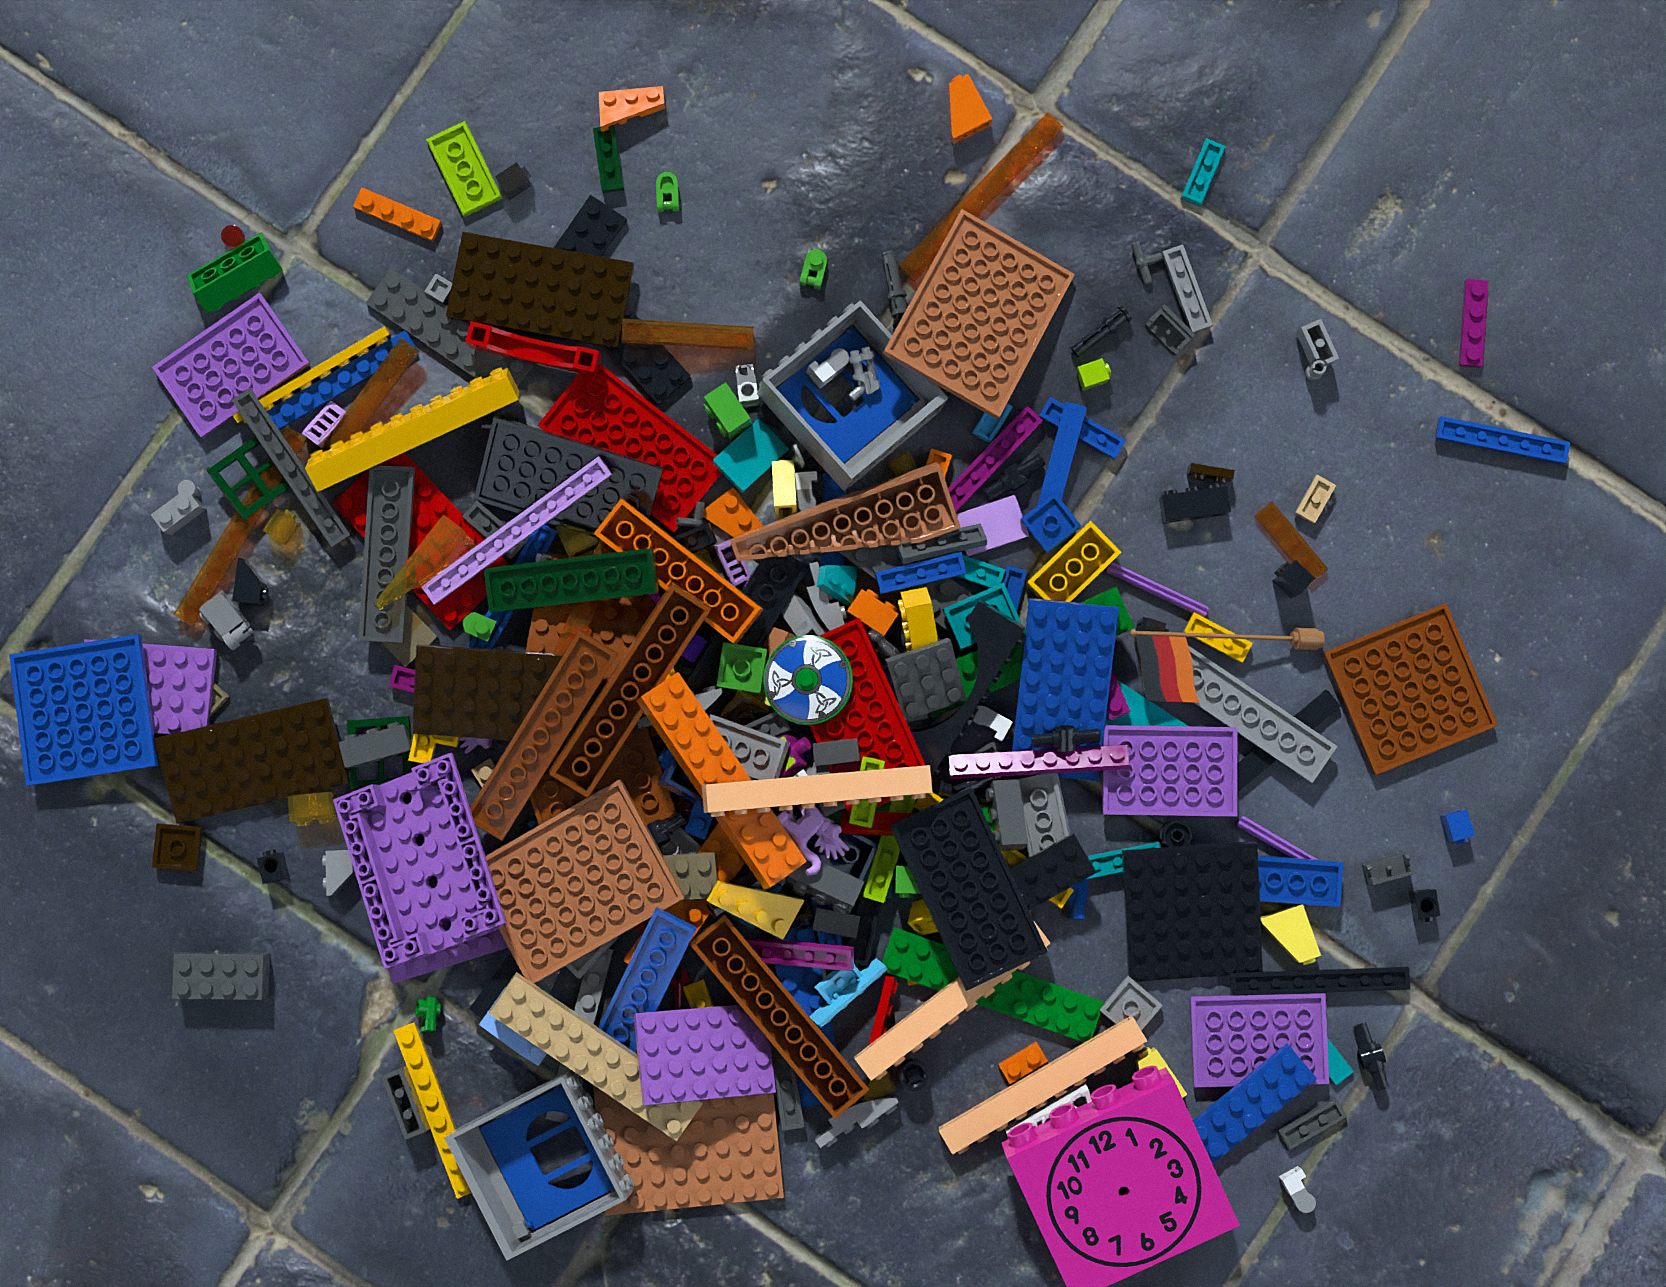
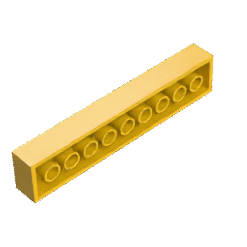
[305,367,519,492]

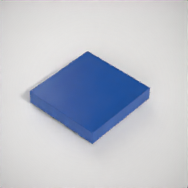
[1020,492,1082,554]

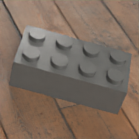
[776,860,864,915]
[172,952,270,1000]

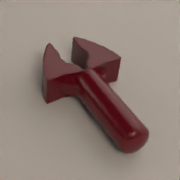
[670,967,691,1010]

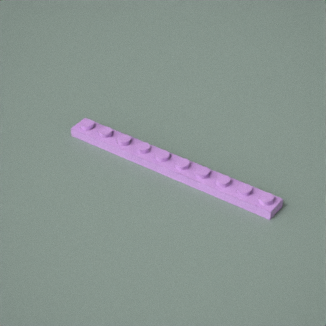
[421,456,613,605]

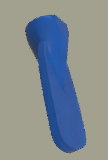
[1068,879,1088,920]

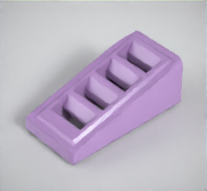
[302,401,348,448]
[714,538,751,587]

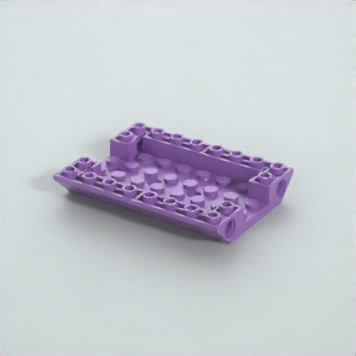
[333,753,506,969]

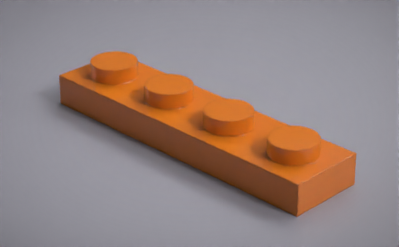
[353,187,442,242]

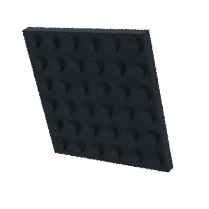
[1122,841,1263,982]

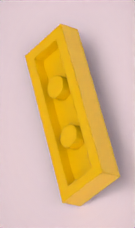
[1183,612,1253,663]

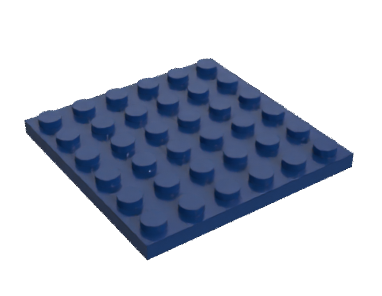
[9,634,158,786]

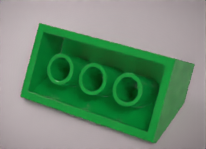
[187,232,283,314]

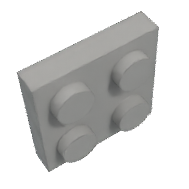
[1100,975,1163,1031]

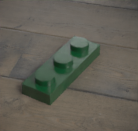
[593,125,624,193]

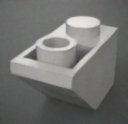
[322,850,355,896]

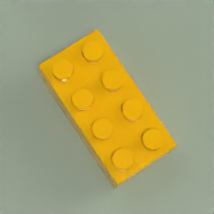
[1025,521,1121,602]

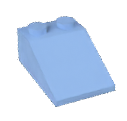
[479,987,547,1066]

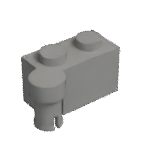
[1296,319,1339,381]
[151,480,207,535]
[199,590,254,651]

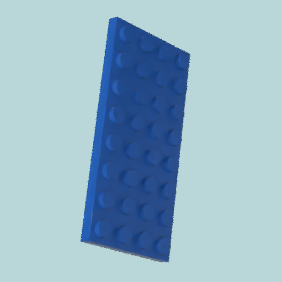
[1012,598,1119,781]

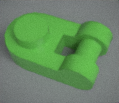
[656,172,679,212]
[799,249,827,290]

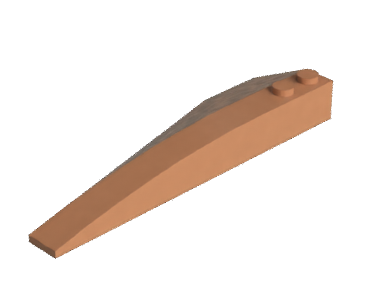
[730,462,961,561]

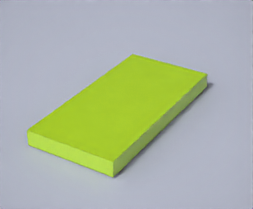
[426,121,503,217]

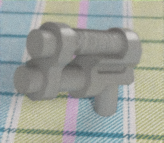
[848,347,881,401]

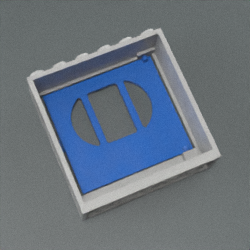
[757,300,948,492]
[444,1070,635,1261]

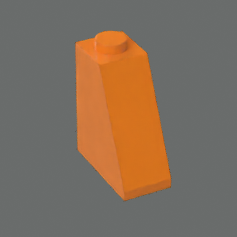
[948,74,992,145]

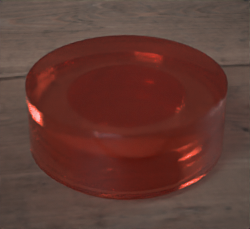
[221,225,245,248]

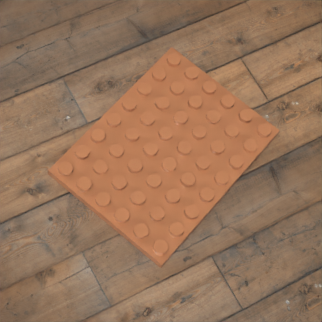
[882,209,1075,419]
[485,779,686,984]
[593,1085,784,1216]

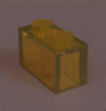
[288,792,338,827]

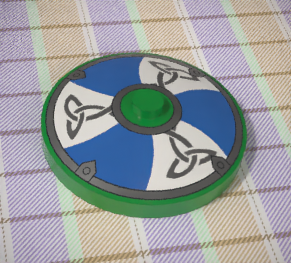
[763,635,853,725]

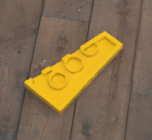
[707,880,805,940]

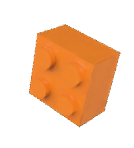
[847,589,899,639]

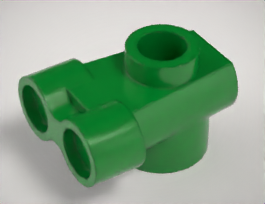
[415,997,441,1032]

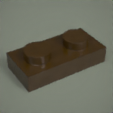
[1187,463,1235,484]

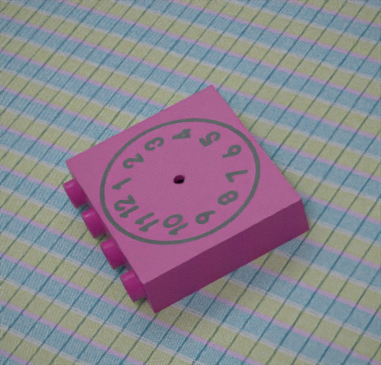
[1001,1066,1240,1287]

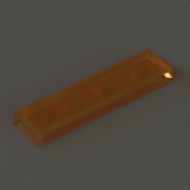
[1254,501,1328,583]

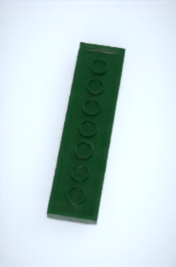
[484,548,659,612]

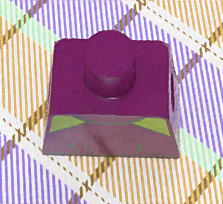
[778,735,811,778]

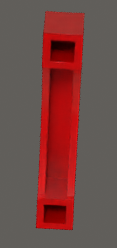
[465,321,602,377]

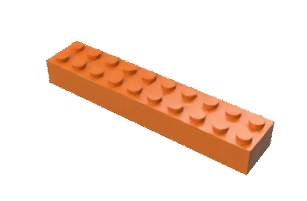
[636,672,807,889]

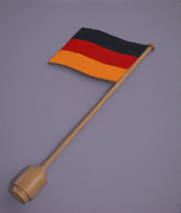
[1130,628,1325,703]

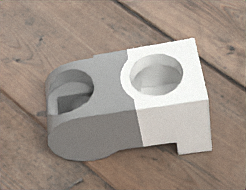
[806,348,849,389]
[735,364,759,408]
[795,471,817,512]
[972,706,1013,742]
[1279,1166,1316,1213]

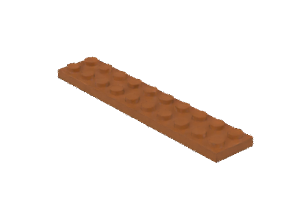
[470,630,618,841]

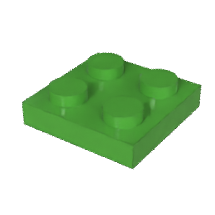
[716,642,768,693]

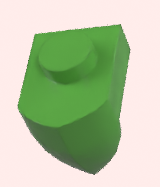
[463,612,497,642]

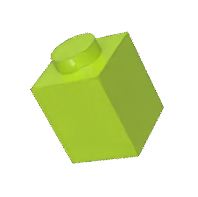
[1076,358,1111,391]

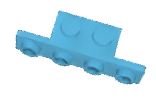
[810,958,887,1028]

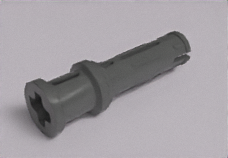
[881,251,907,318]

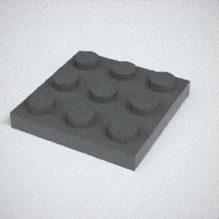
[885,638,966,720]

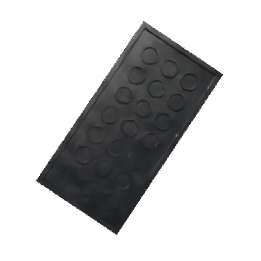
[474,416,664,539]
[889,787,1048,991]

